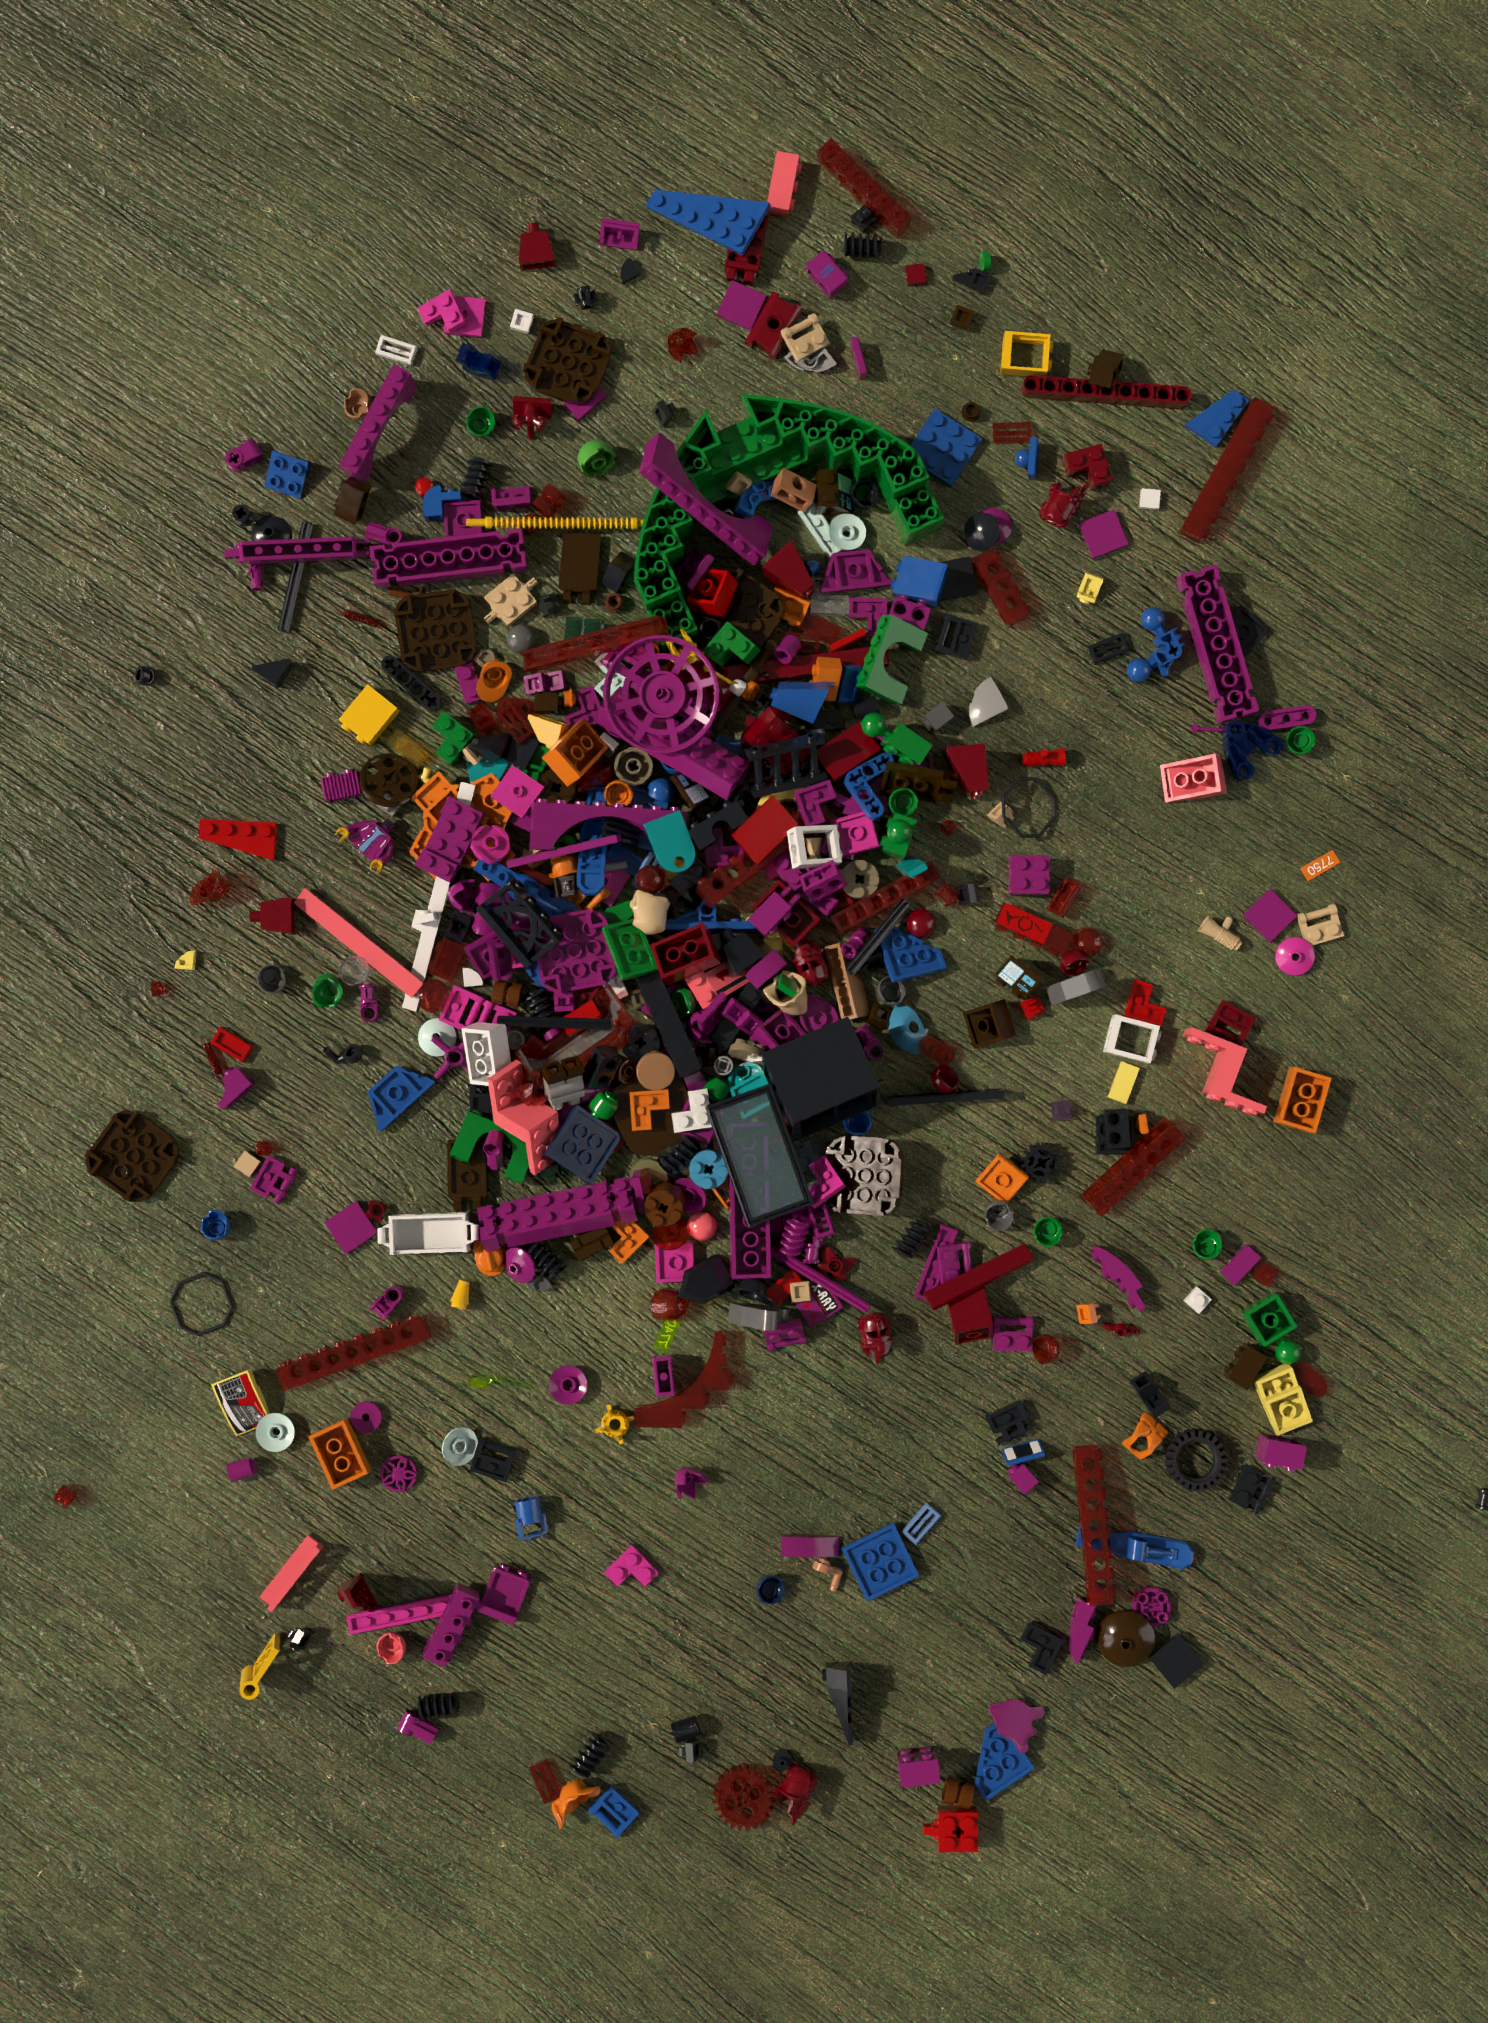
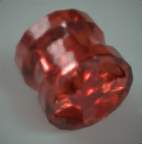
[52,1484,77,1509]

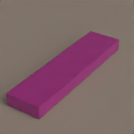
[914,1224,958,1301]

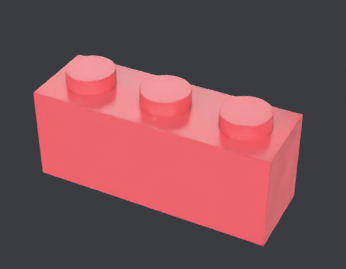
[767,151,802,217]

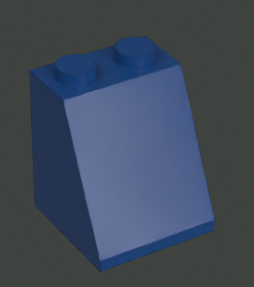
[890,556,948,609]

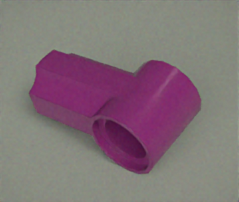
[365,522,405,548]
[483,1130,505,1170]
[397,1709,439,1744]

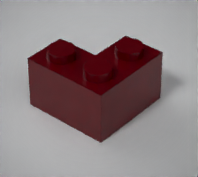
[1062,443,1112,491]

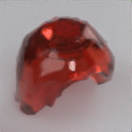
[650,1288,689,1322]

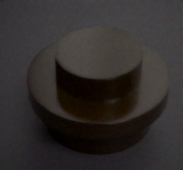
[961,402,981,422]

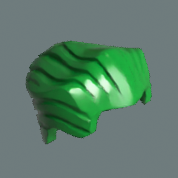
[312,973,343,1008]

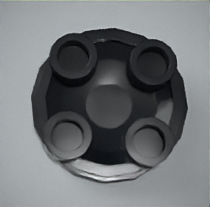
[964,512,1000,551]

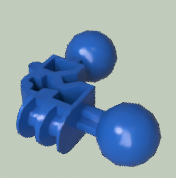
[1127,607,1187,682]

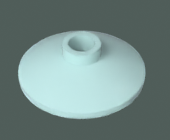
[828,513,866,551]
[418,1018,457,1056]
[256,1413,295,1452]
[442,1427,478,1466]

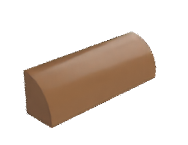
[824,941,870,1020]

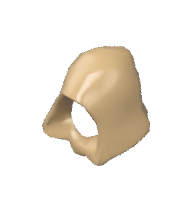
[630,890,670,935]
[763,970,807,1015]

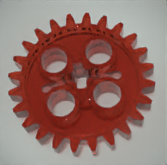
[712,1764,775,1831]

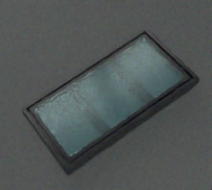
[705,1083,814,1228]

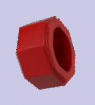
[415,478,434,497]

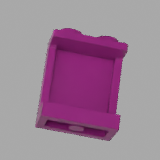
[477,1563,532,1625]

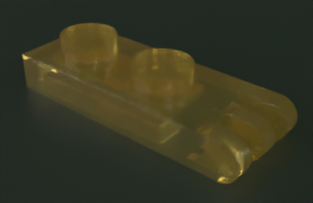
[379,723,431,770]

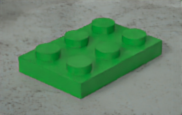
[602,919,658,981]

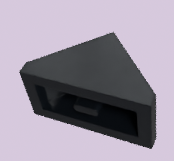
[601,552,635,594]
[252,658,294,688]
[468,733,509,763]

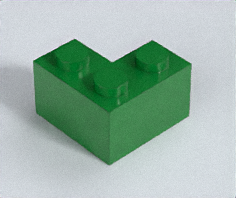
[703,621,760,667]
[432,711,476,768]

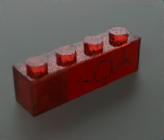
[992,902,1074,957]

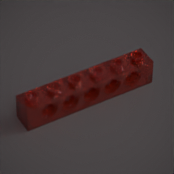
[817,138,912,239]
[830,860,941,935]
[1081,1117,1186,1217]

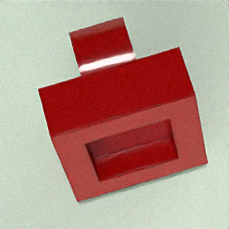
[1020,995,1045,1020]

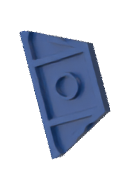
[368,1066,436,1132]

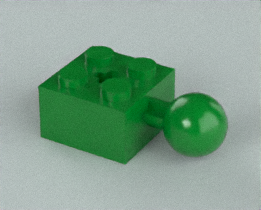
[861,712,933,766]
[879,813,917,861]
[1239,1292,1301,1365]

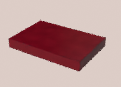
[817,722,881,782]

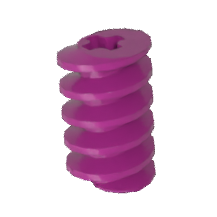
[777,1213,811,1257]

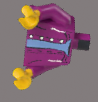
[335,818,395,874]

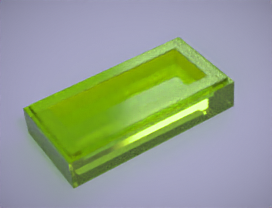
[467,1374,492,1389]

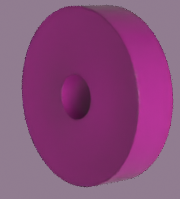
[350,1401,382,1433]

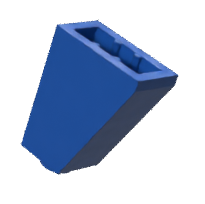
[769,682,830,724]

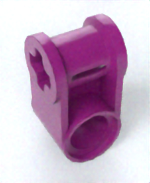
[225,439,264,472]
[369,1285,405,1322]

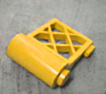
[240,1633,280,1700]

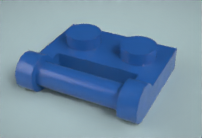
[587,1785,640,1838]

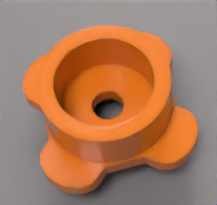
[562,688,576,709]

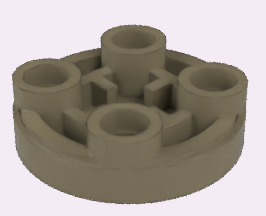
[729,1039,766,1066]

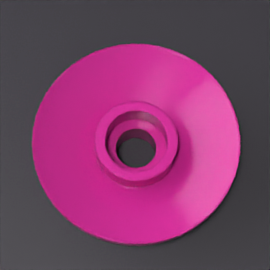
[1275,937,1315,975]

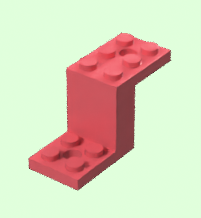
[1183,1027,1267,1116]
[488,1060,560,1175]

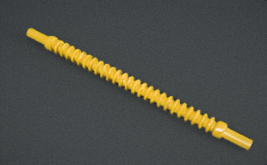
[466,516,644,529]

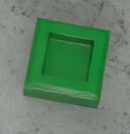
[777,973,798,997]

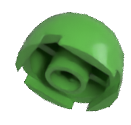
[578,439,617,478]

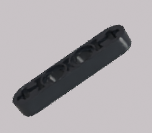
[381,655,442,712]

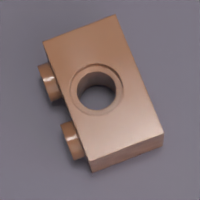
[771,468,817,512]

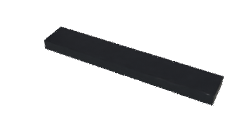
[887,1088,1004,1106]

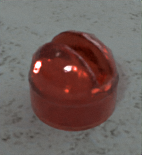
[941,820,956,836]
[151,981,165,997]
[256,1140,271,1156]

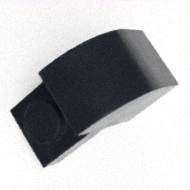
[1130,1371,1171,1418]

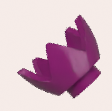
[447,879,476,913]
[685,1009,717,1043]
[674,1467,709,1500]

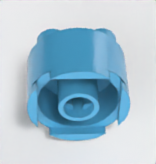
[689,1148,728,1189]

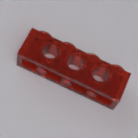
[971,548,1030,629]

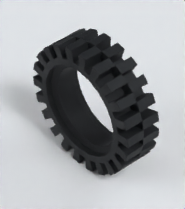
[1164,1428,1228,1491]

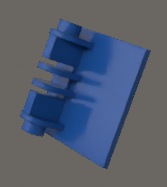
[265,450,311,499]

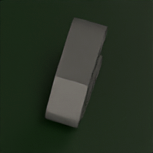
[1045,968,1107,1005]
[728,1303,789,1331]

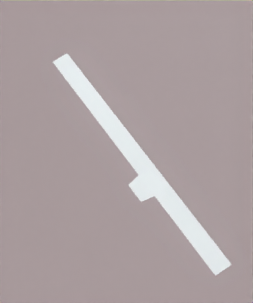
[402,782,475,1011]

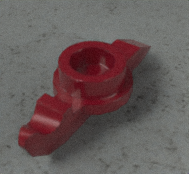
[1102,1322,1140,1337]

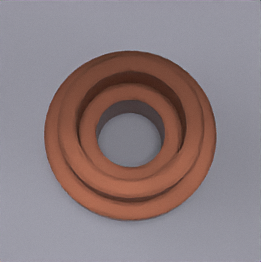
[604,593,624,613]

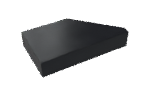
[952,268,992,295]

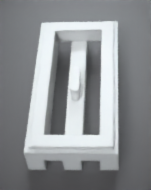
[375,335,418,366]

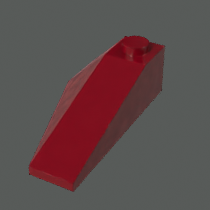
[337,1573,380,1612]

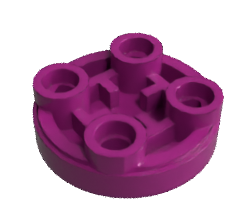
[1132,1586,1171,1627]

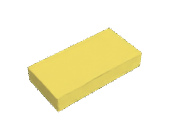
[1107,1061,1140,1104]

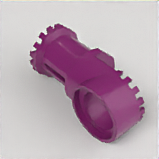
[841,926,869,959]
[359,984,379,1023]
[855,1023,884,1061]
[803,1227,823,1264]

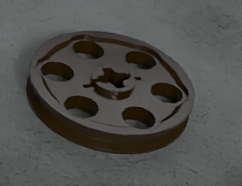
[360,753,418,807]

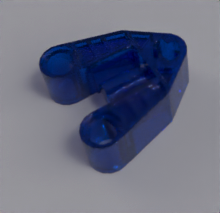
[1222,721,1283,781]

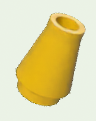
[450,1280,470,1310]

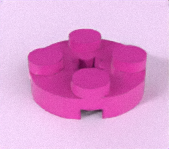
[470,825,510,864]

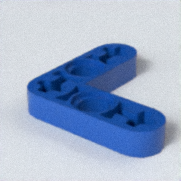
[844,753,894,821]

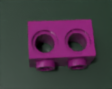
[889,596,931,631]
[799,860,847,902]

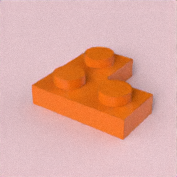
[629,1089,670,1131]
[608,1220,650,1264]

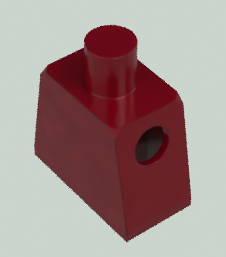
[519,222,556,271]
[250,897,295,935]

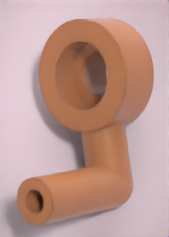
[812,1558,843,1592]

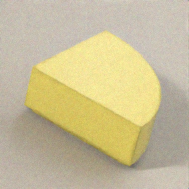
[174,951,197,970]

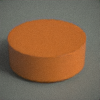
[742,681,760,701]

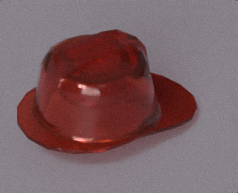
[189,870,231,905]

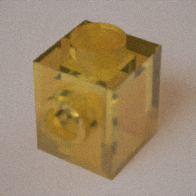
[759,934,783,958]

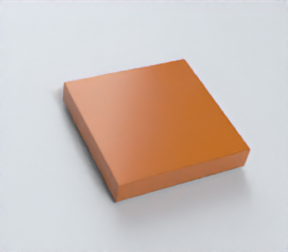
[975,1152,1029,1203]

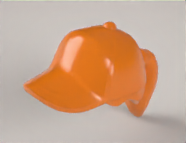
[552,1779,600,1829]

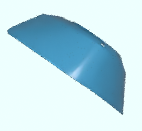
[889,1004,926,1054]

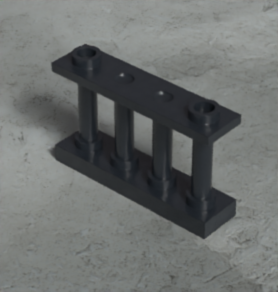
[745,732,827,798]

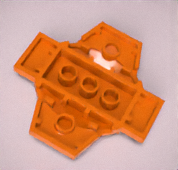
[409,771,517,882]

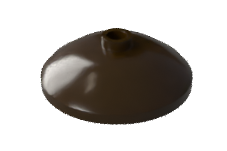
[1096,1610,1155,1667]

